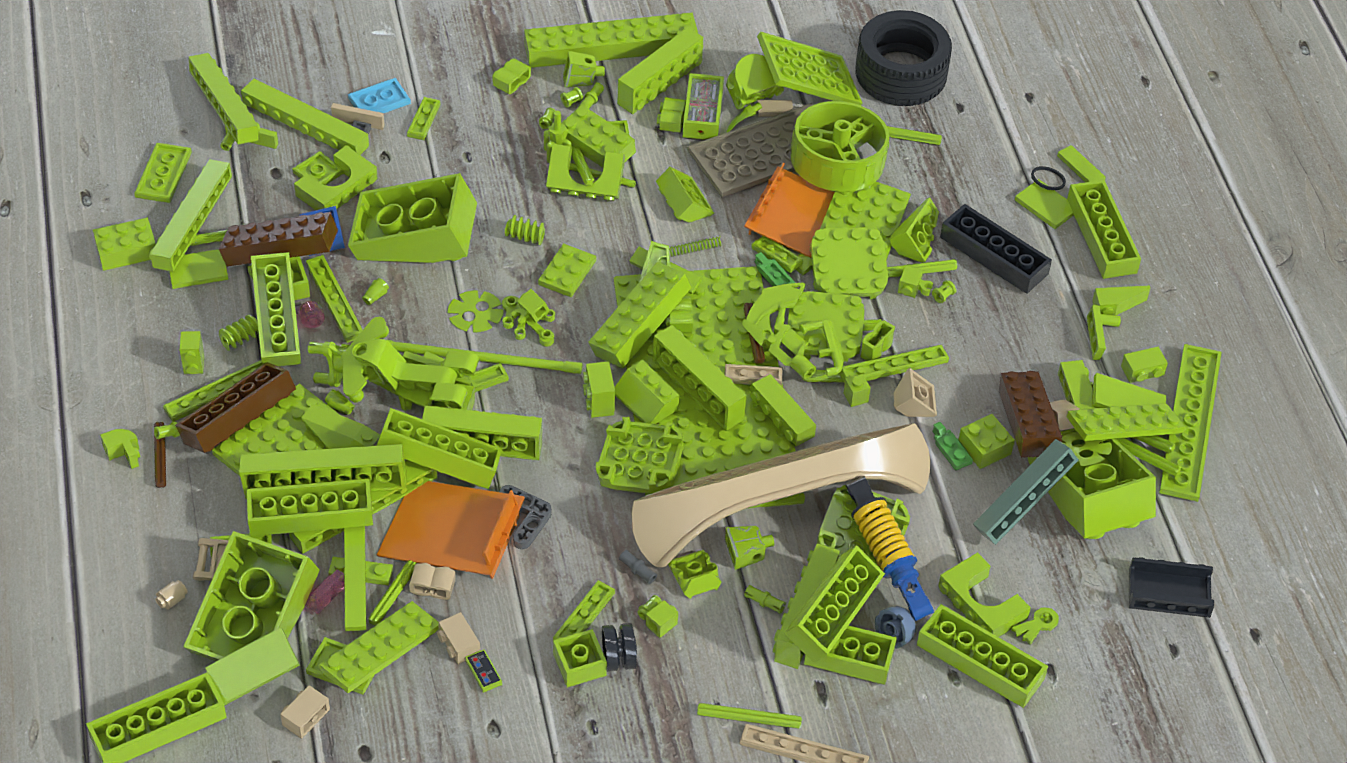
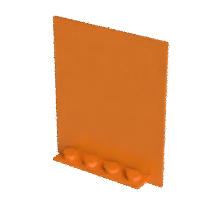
[744,163,835,258]
[377,481,525,579]

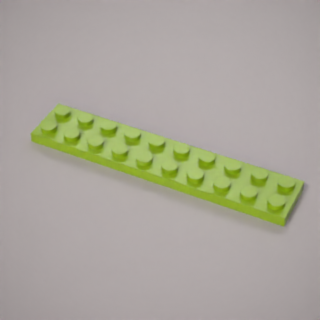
[1159,344,1222,502]

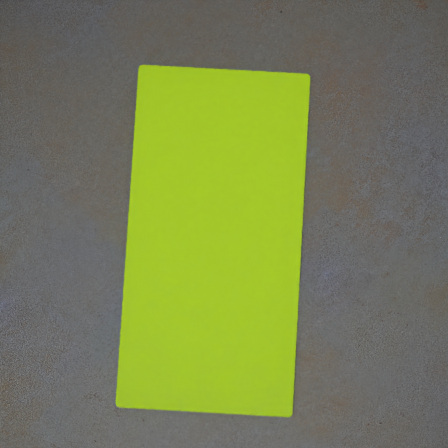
[613,266,805,508]

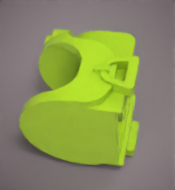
[726,54,784,110]

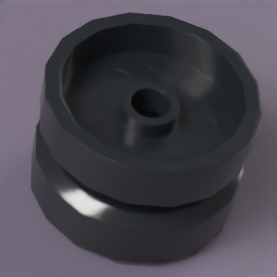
[601,623,637,672]

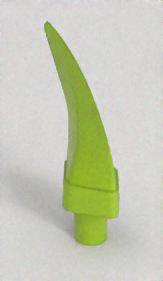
[727,102,762,132]

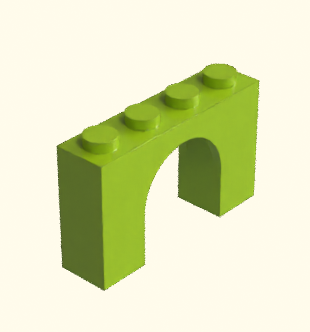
[546,144,625,201]
[294,146,378,210]
[938,552,1031,637]

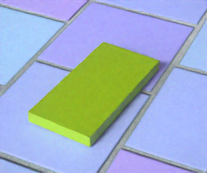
[134,143,192,203]
[1093,373,1166,408]
[205,627,300,705]

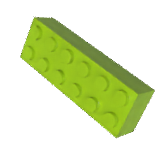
[617,27,703,114]
[1067,179,1141,279]
[251,252,301,366]
[588,262,692,368]
[653,325,746,431]
[422,406,542,460]
[377,408,502,489]
[247,479,373,536]
[772,543,840,669]
[784,545,885,663]
[917,604,1048,708]
[86,672,227,763]

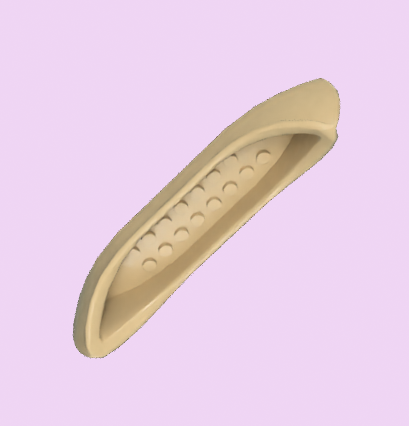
[631,423,930,567]

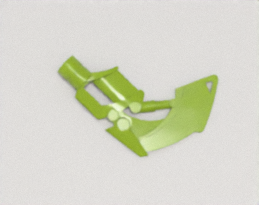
[742,282,816,380]

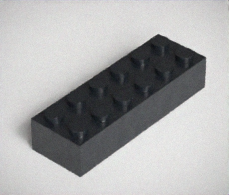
[940,204,1052,294]

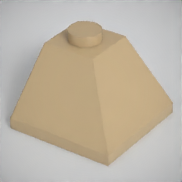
[893,368,937,417]

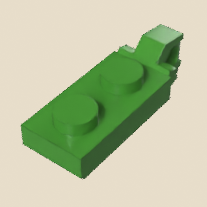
[754,252,795,286]
[932,422,973,471]

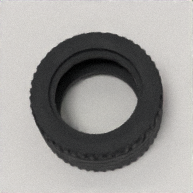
[855,10,952,106]

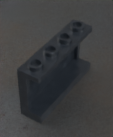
[1129,557,1214,618]

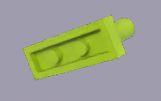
[220,124,278,151]
[1087,305,1121,360]

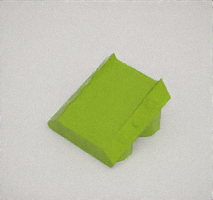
[668,550,722,599]

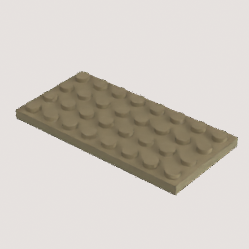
[688,103,829,198]

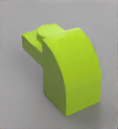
[100,429,140,469]

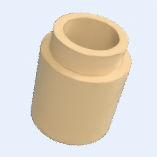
[156,580,188,610]

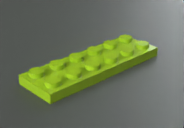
[1066,403,1185,441]
[319,601,439,693]

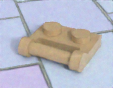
[193,538,229,581]

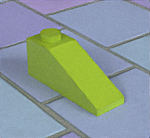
[1092,285,1150,315]

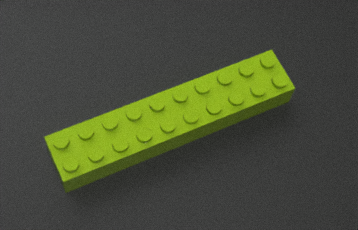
[524,12,698,68]

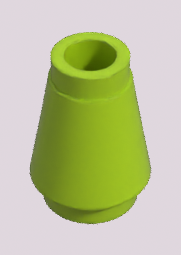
[362,278,389,305]
[325,389,355,415]

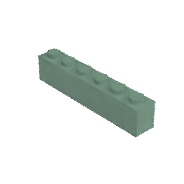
[973,439,1079,545]

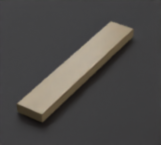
[740,724,869,763]

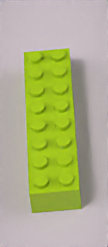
[239,444,407,499]

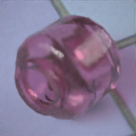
[298,301,325,329]

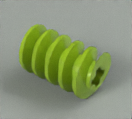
[505,215,545,245]
[219,315,259,351]

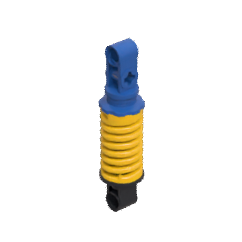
[845,476,934,621]

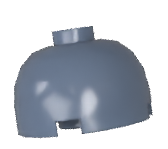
[875,606,916,649]

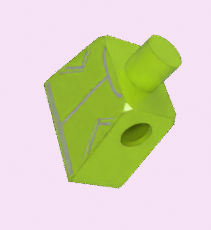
[563,51,605,87]
[724,526,774,570]

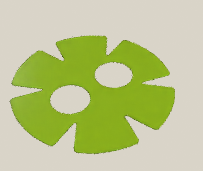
[448,290,503,333]
[1062,432,1112,466]

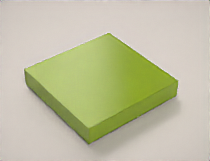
[292,151,344,185]

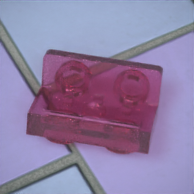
[305,569,345,614]

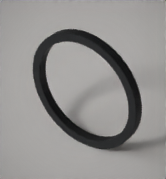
[1031,166,1066,190]

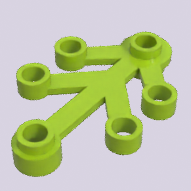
[502,296,555,347]

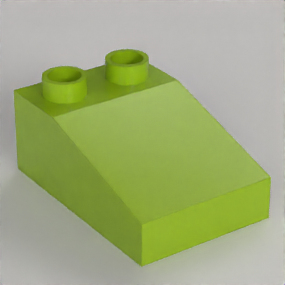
[348,173,477,263]
[1028,428,1156,539]
[183,531,320,661]

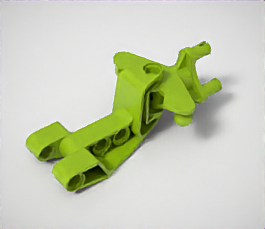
[308,316,479,409]

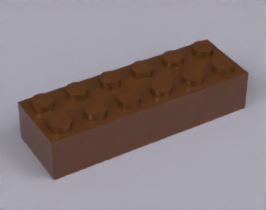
[219,212,338,267]
[175,362,296,453]
[999,371,1062,458]

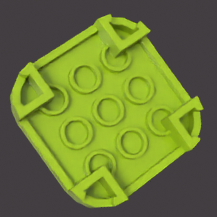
[809,227,888,300]
[788,291,865,362]
[596,417,684,494]
[817,485,910,568]

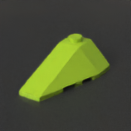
[889,197,939,263]
[301,404,380,449]

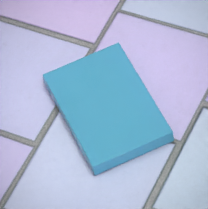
[348,78,411,113]

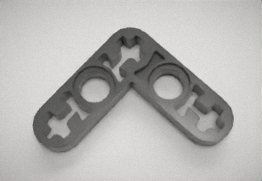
[499,485,552,549]

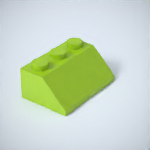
[656,166,714,223]
[614,360,679,424]

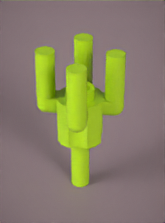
[544,111,571,163]

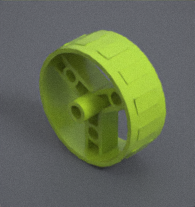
[791,101,890,192]

